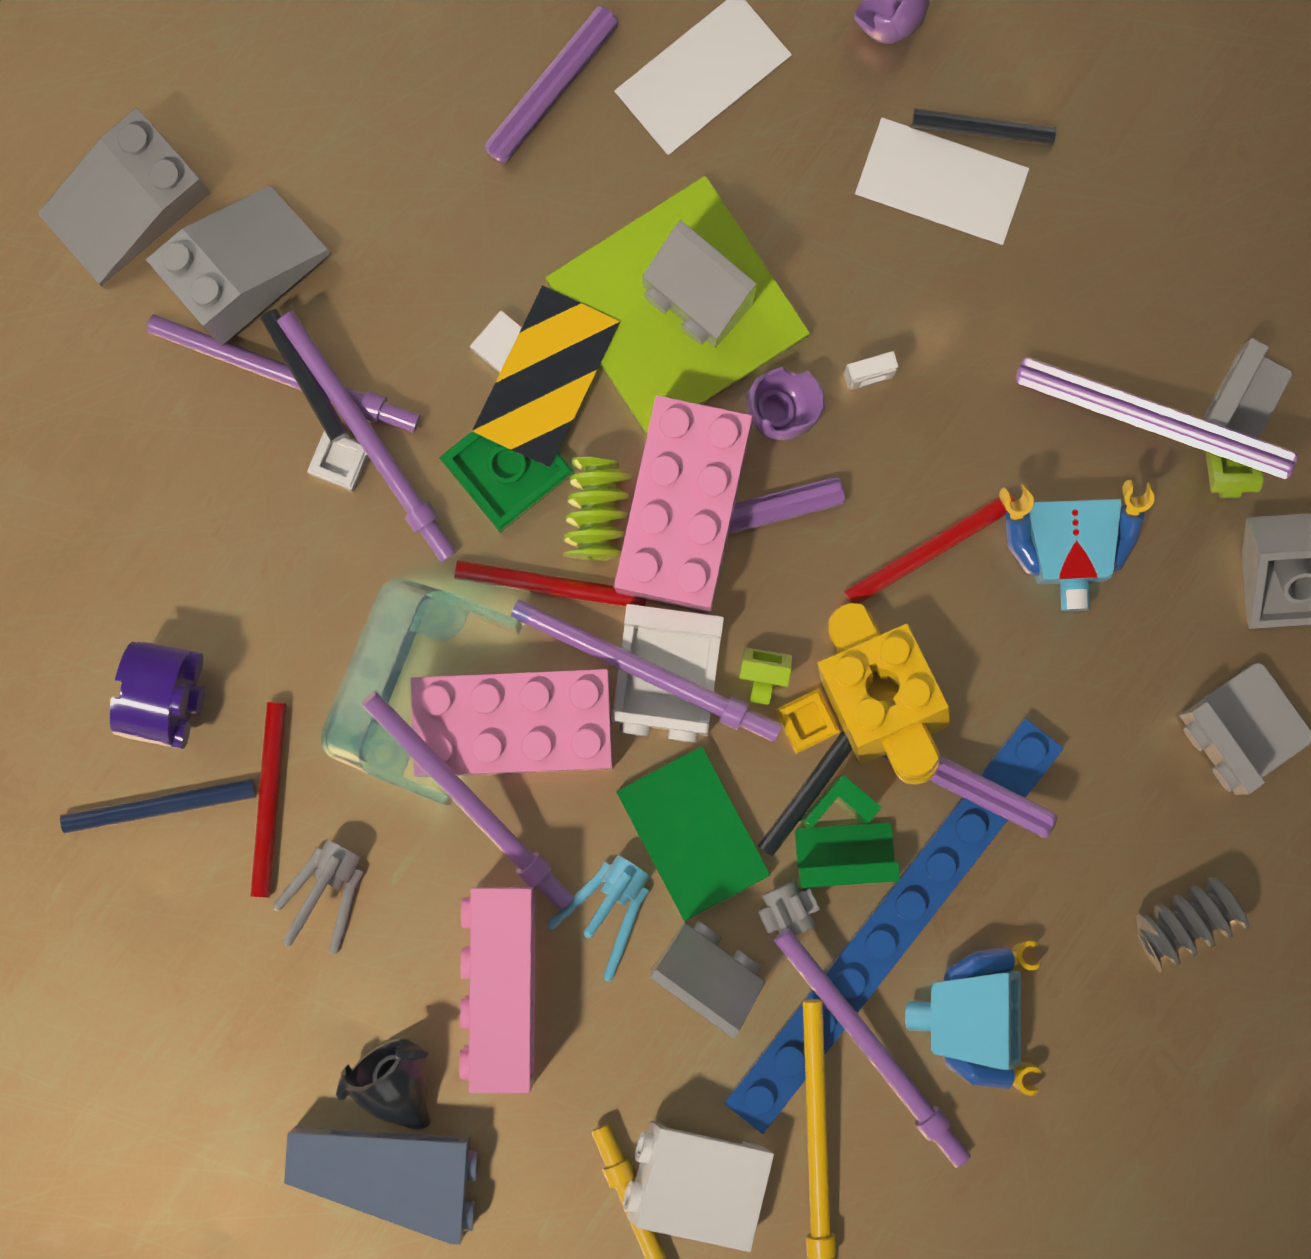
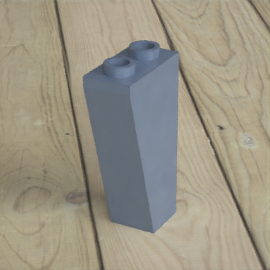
[284,1127,478,1245]

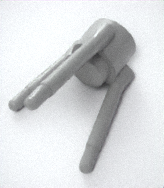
[273,839,364,954]

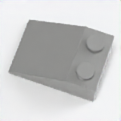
[38,107,210,286]
[145,185,331,346]
[650,921,765,1039]

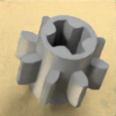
[758,880,821,936]

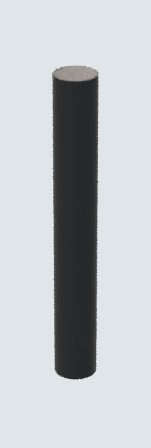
[911,108,1056,146]
[260,309,348,443]
[757,730,853,857]

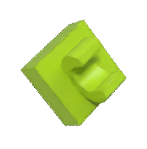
[1205,451,1264,498]
[739,647,792,705]

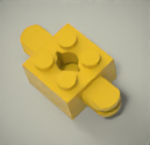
[817,603,950,785]

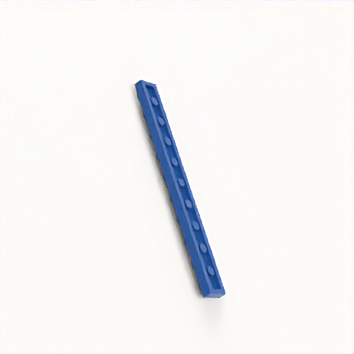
[724,718,1064,1134]

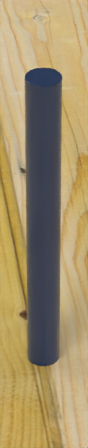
[60,779,257,834]

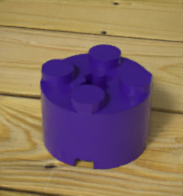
[110,641,205,749]

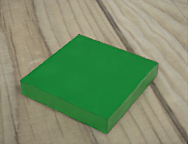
[439,431,575,533]

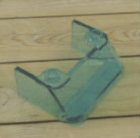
[321,578,523,805]

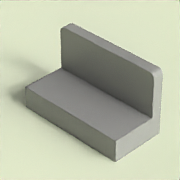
[1202,338,1292,439]

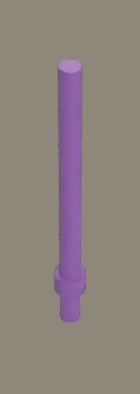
[277,310,457,562]
[147,314,421,433]
[510,599,782,742]
[361,691,573,910]
[774,928,971,1167]

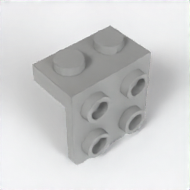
[1179,663,1311,795]

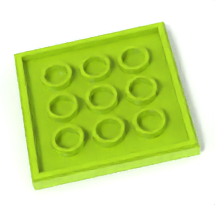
[545,175,810,436]

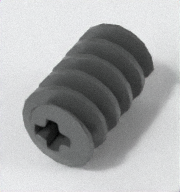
[1135,877,1250,973]

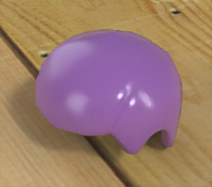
[854,0,930,44]
[746,366,825,441]

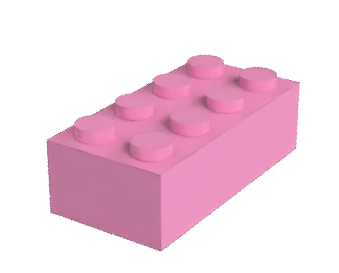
[614,395,752,613]
[411,669,613,777]
[459,886,536,1093]

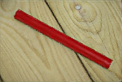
[843,493,1015,604]
[454,560,647,607]
[250,702,286,898]

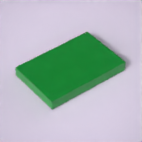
[616,746,771,921]

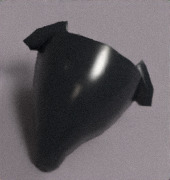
[336,1038,430,1130]

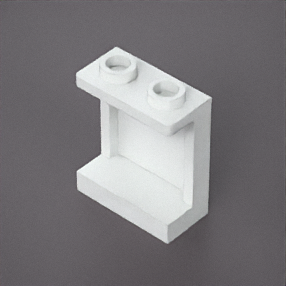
[611,604,724,743]
[623,1121,774,1252]

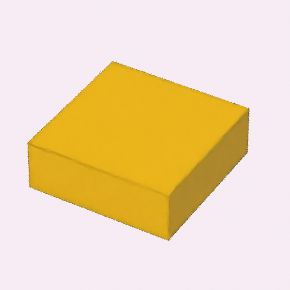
[774,689,840,754]

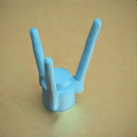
[547,855,650,981]

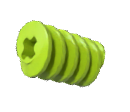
[563,457,632,561]

